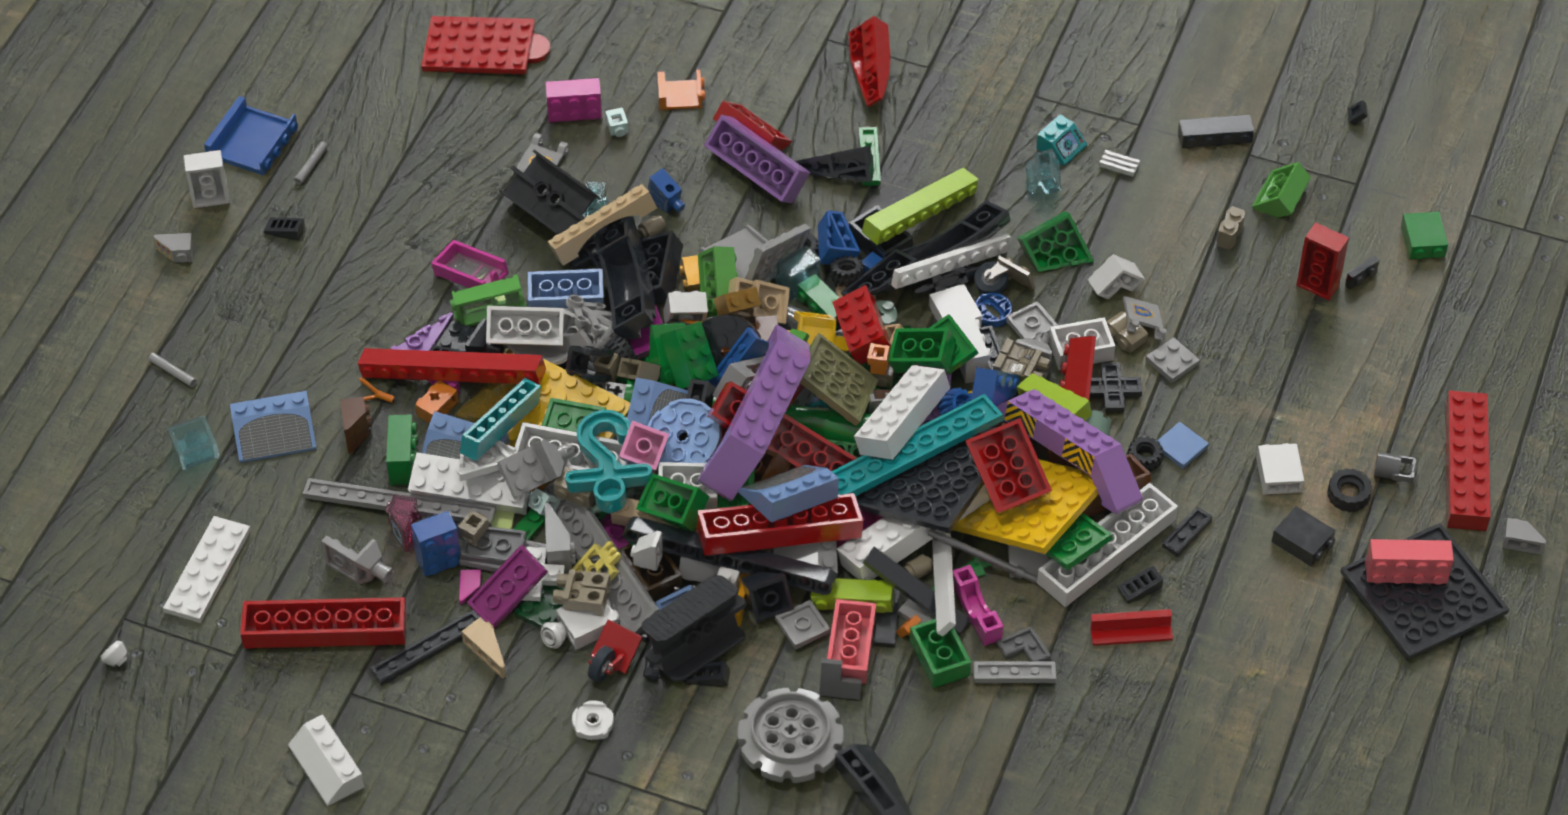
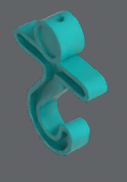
[565,410,653,513]

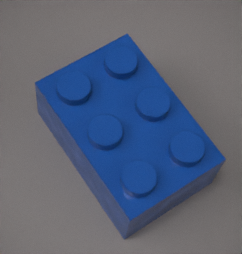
[411,511,461,577]

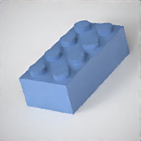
[528,269,604,313]

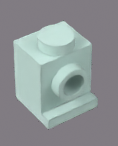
[605,108,628,137]
[527,488,561,516]

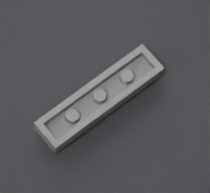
[973,661,1056,683]

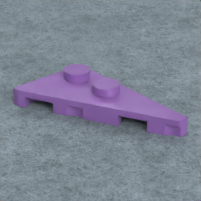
[390,312,454,351]

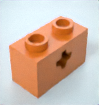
[415,381,459,424]

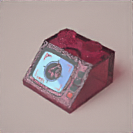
[386,494,420,553]

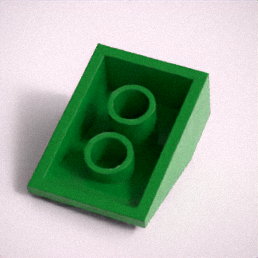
[649,323,685,385]
[636,473,710,532]

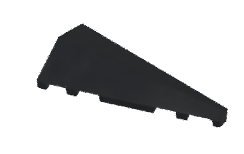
[795,145,874,182]

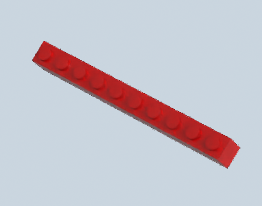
[357,348,546,385]

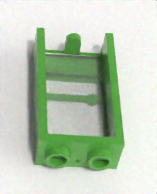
[450,274,526,327]

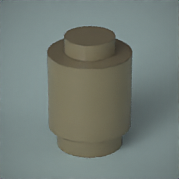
[638,215,666,238]
[903,554,933,579]

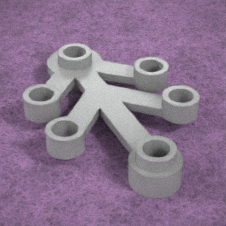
[565,295,620,337]

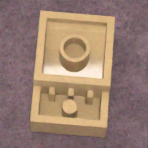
[728,277,790,325]

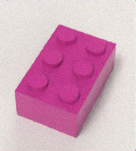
[546,78,602,122]

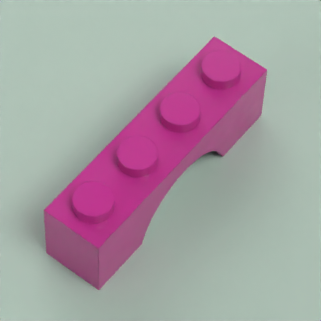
[953,565,1004,646]

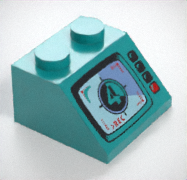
[1036,114,1087,166]

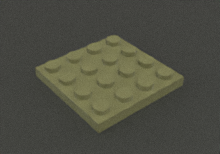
[800,333,879,426]

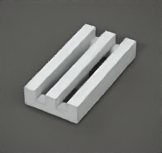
[1099,150,1140,177]

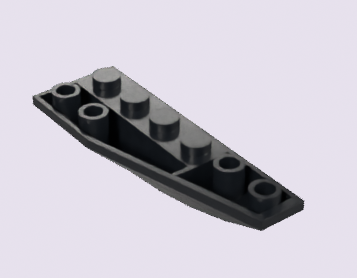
[835,744,912,815]

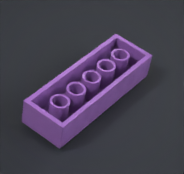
[704,115,810,204]

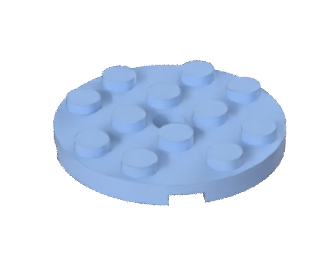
[647,399,722,467]

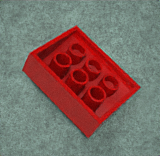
[965,418,1052,514]

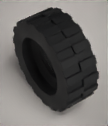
[1327,468,1372,512]

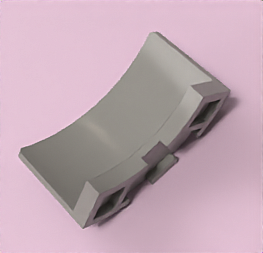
[506,329,594,365]

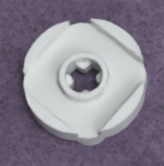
[572,701,614,740]

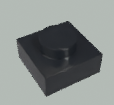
[1348,100,1368,125]

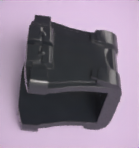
[566,346,614,382]

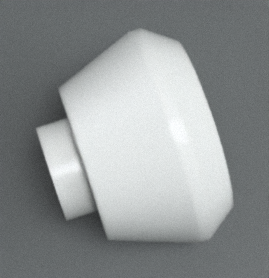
[541,622,567,649]
[101,641,127,667]

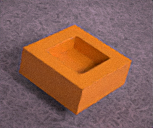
[896,615,922,638]

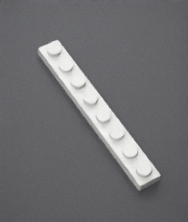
[891,233,1011,289]

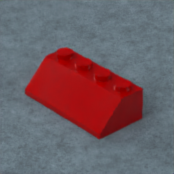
[713,100,792,151]
[1059,336,1096,401]

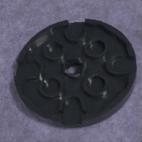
[702,314,765,381]

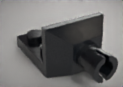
[435,318,505,353]

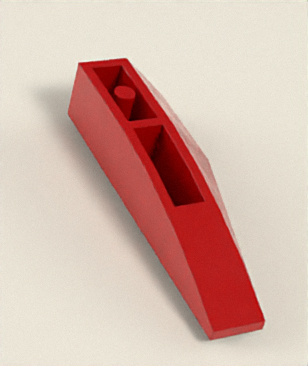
[849,16,890,107]

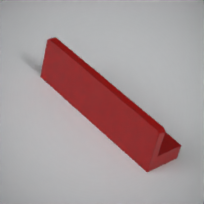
[1090,609,1173,646]

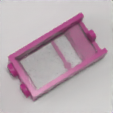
[431,240,509,288]

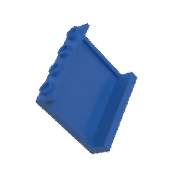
[204,96,298,175]

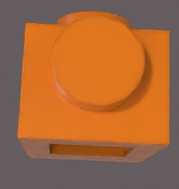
[867,343,890,375]

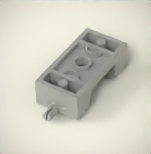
[713,356,764,399]

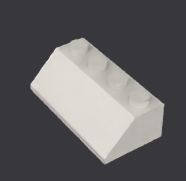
[486,306,564,346]
[288,714,364,806]

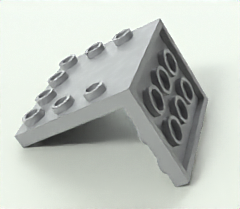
[699,224,810,282]

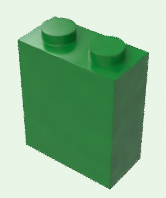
[1401,212,1448,259]

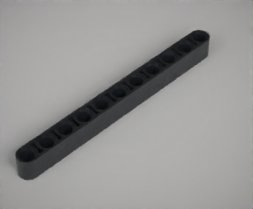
[623,516,837,595]

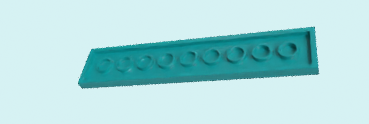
[832,394,1004,496]

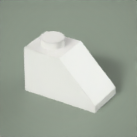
[631,531,663,571]

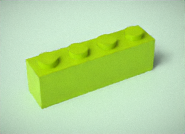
[1017,373,1092,421]
[811,579,895,613]

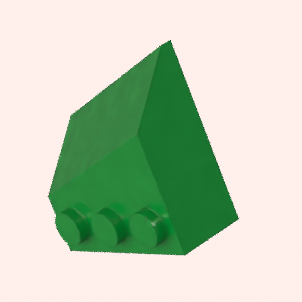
[1017,211,1094,272]

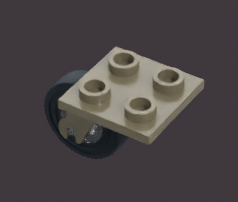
[975,256,1035,294]

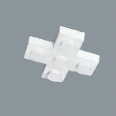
[522,547,565,601]

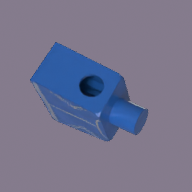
[647,168,686,213]

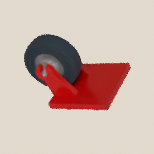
[588,619,643,682]

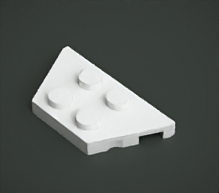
[459,441,517,481]

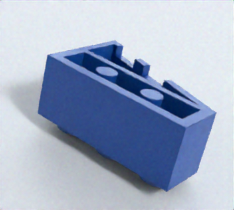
[818,210,860,265]
[971,367,1020,406]

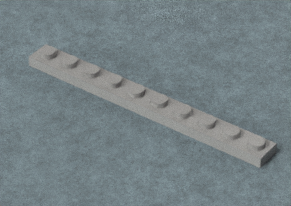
[302,478,497,526]

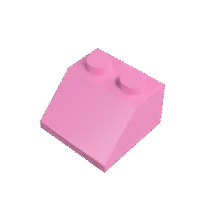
[619,421,669,474]

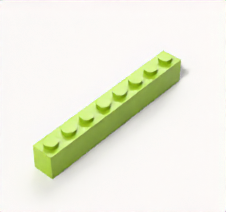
[862,168,979,245]

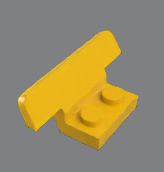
[787,311,849,352]

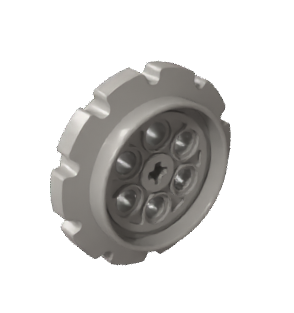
[738,688,843,783]

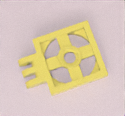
[572,541,622,581]

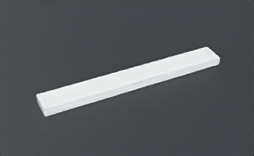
[932,532,956,636]

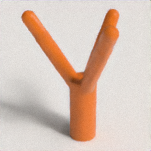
[359,378,395,403]

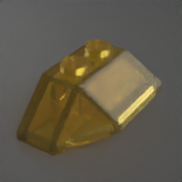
[456,383,517,420]

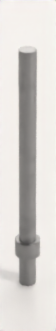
[927,529,1038,584]

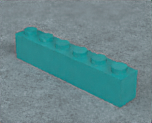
[460,378,541,461]

